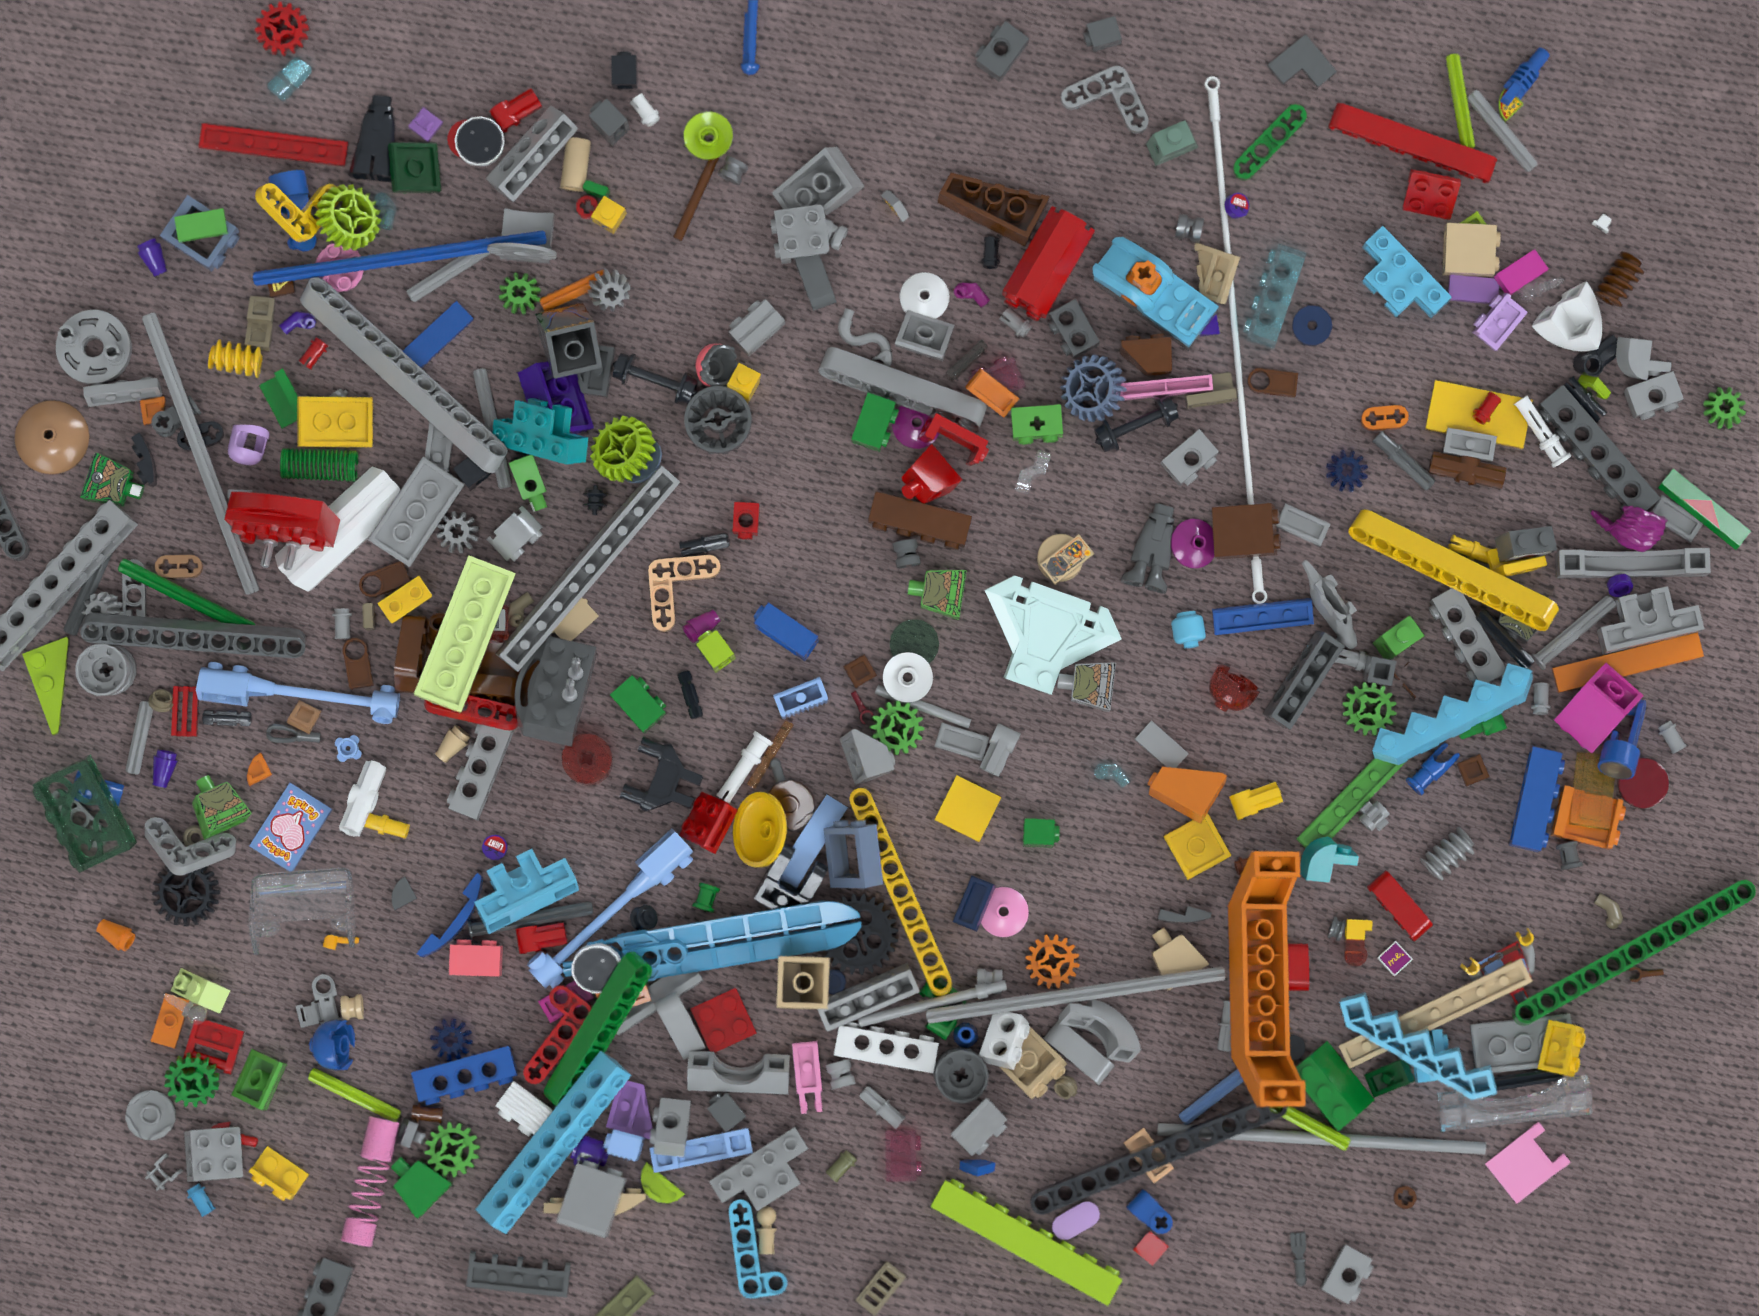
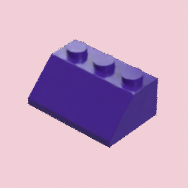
[518,362,594,434]

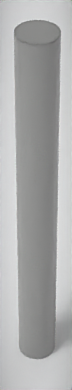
[875,685,972,728]

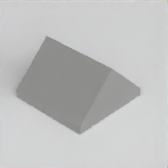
[895,310,954,361]

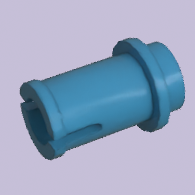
[187,1183,216,1217]

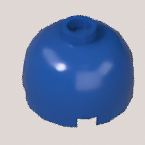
[309,1020,355,1070]

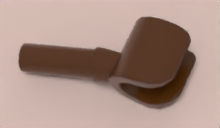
[1629,967,1664,982]

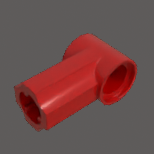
[489,88,542,133]
[515,923,568,954]

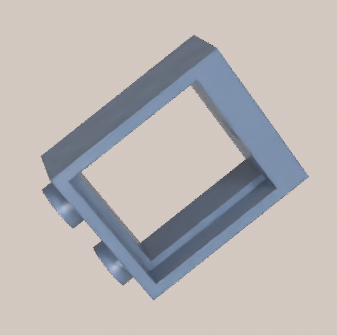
[160,195,240,272]
[823,820,883,888]

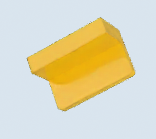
[1486,548,1547,577]

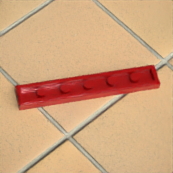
[198,123,349,167]

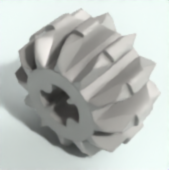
[588,268,631,311]
[436,511,479,554]
[81,592,125,631]

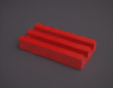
[171,686,199,737]

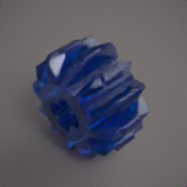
[1326,450,1368,493]
[430,1018,473,1061]

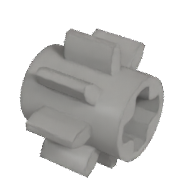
[1359,801,1390,832]

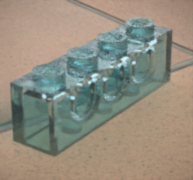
[1243,244,1307,350]

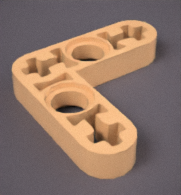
[648,555,721,632]

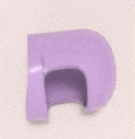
[228,425,270,465]

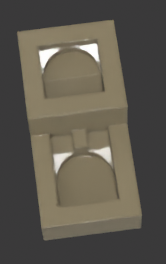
[244,296,275,351]

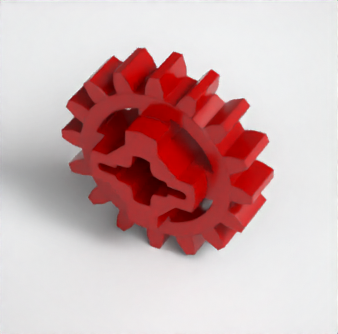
[255,1,309,56]

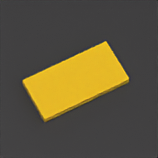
[1425,380,1533,449]

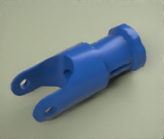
[1406,743,1460,796]

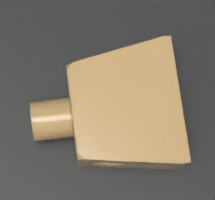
[1151,927,1209,991]

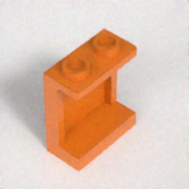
[1551,785,1626,850]

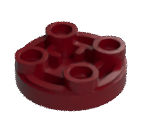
[1617,758,1669,809]

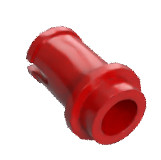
[298,337,328,370]
[1472,392,1502,425]

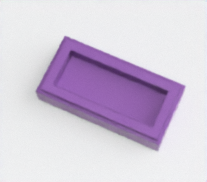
[1448,275,1499,304]

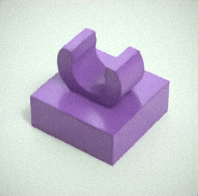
[408,107,443,142]

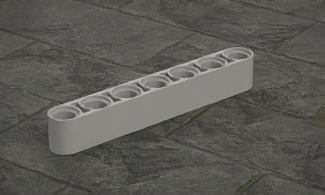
[818,347,987,431]

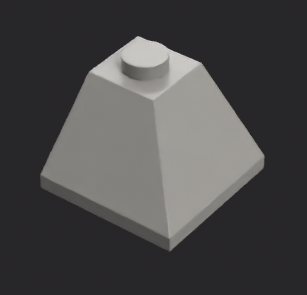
[840,729,895,786]

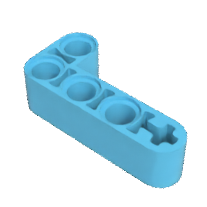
[729,1199,787,1298]

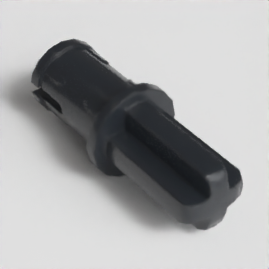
[679,533,730,557]

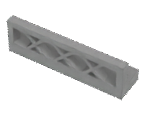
[617,972,704,1036]

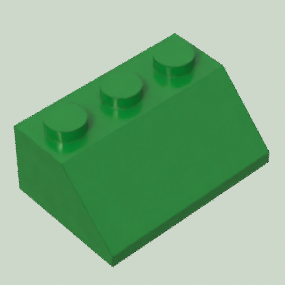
[1295,1041,1375,1131]

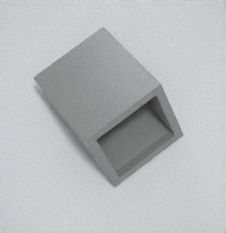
[556,1160,627,1238]

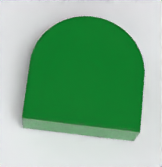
[582,180,610,199]

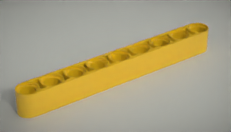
[1348,509,1559,631]
[849,788,952,996]

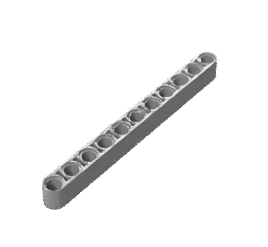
[300,277,508,473]

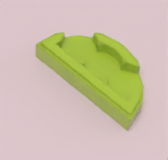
[641,1162,685,1203]

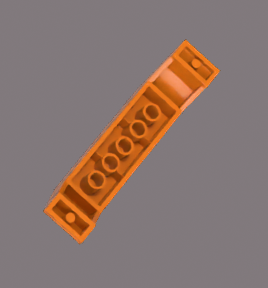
[1228,851,1305,1107]

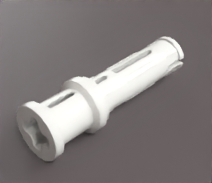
[1514,395,1572,468]
[716,731,773,804]

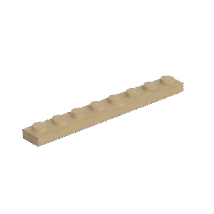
[1339,958,1533,1068]

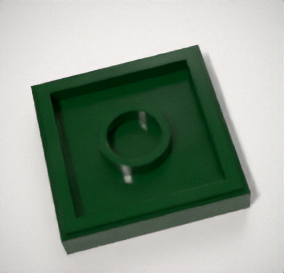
[388,142,441,193]

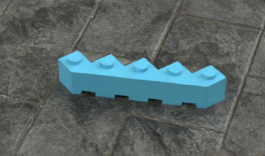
[1372,663,1533,765]
[1340,992,1497,1100]

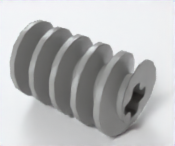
[1420,827,1475,881]

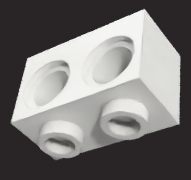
[979,1012,1030,1070]

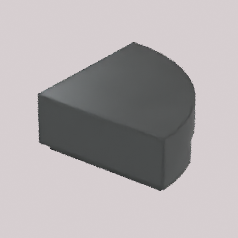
[392,877,417,911]

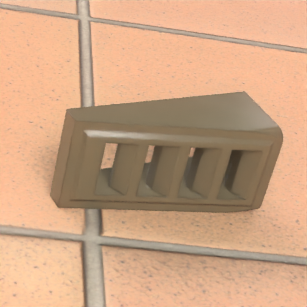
[855,1261,906,1316]

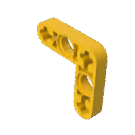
[255,183,339,242]

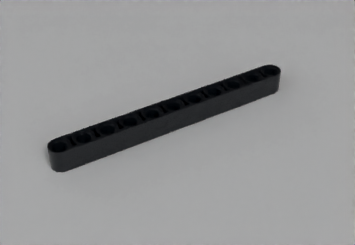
[1031,1101,1288,1215]

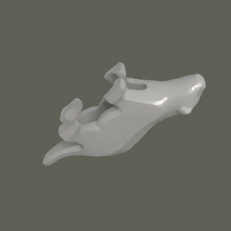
[1302,560,1357,649]

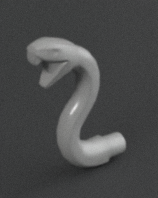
[838,308,892,367]

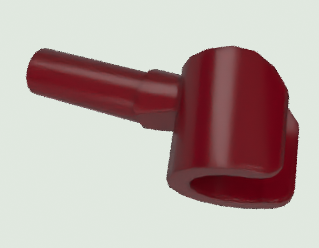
[851,691,874,725]

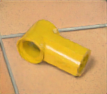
[1229,782,1283,820]

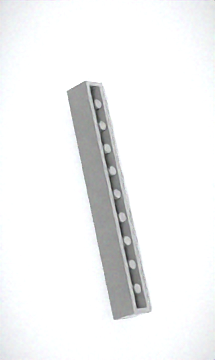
[495,465,680,672]

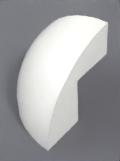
[1532,281,1602,351]

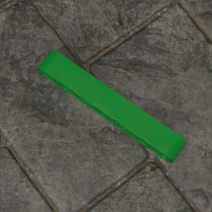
[544,951,652,1107]

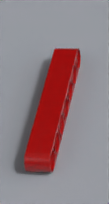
[1328,103,1497,184]

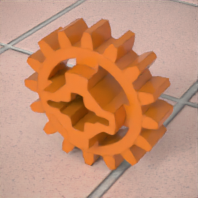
[1025,934,1080,989]

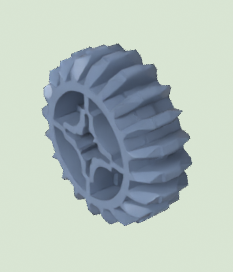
[1060,354,1127,422]

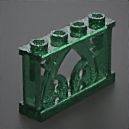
[33,754,137,873]

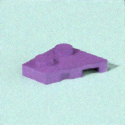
[606,1080,653,1139]

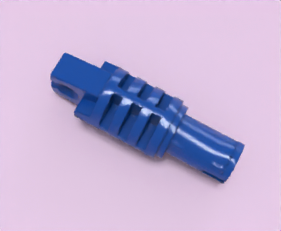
[1500,47,1550,107]

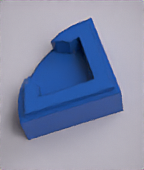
[959,1159,995,1177]

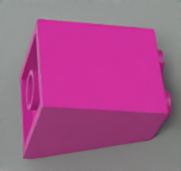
[1554,663,1644,753]

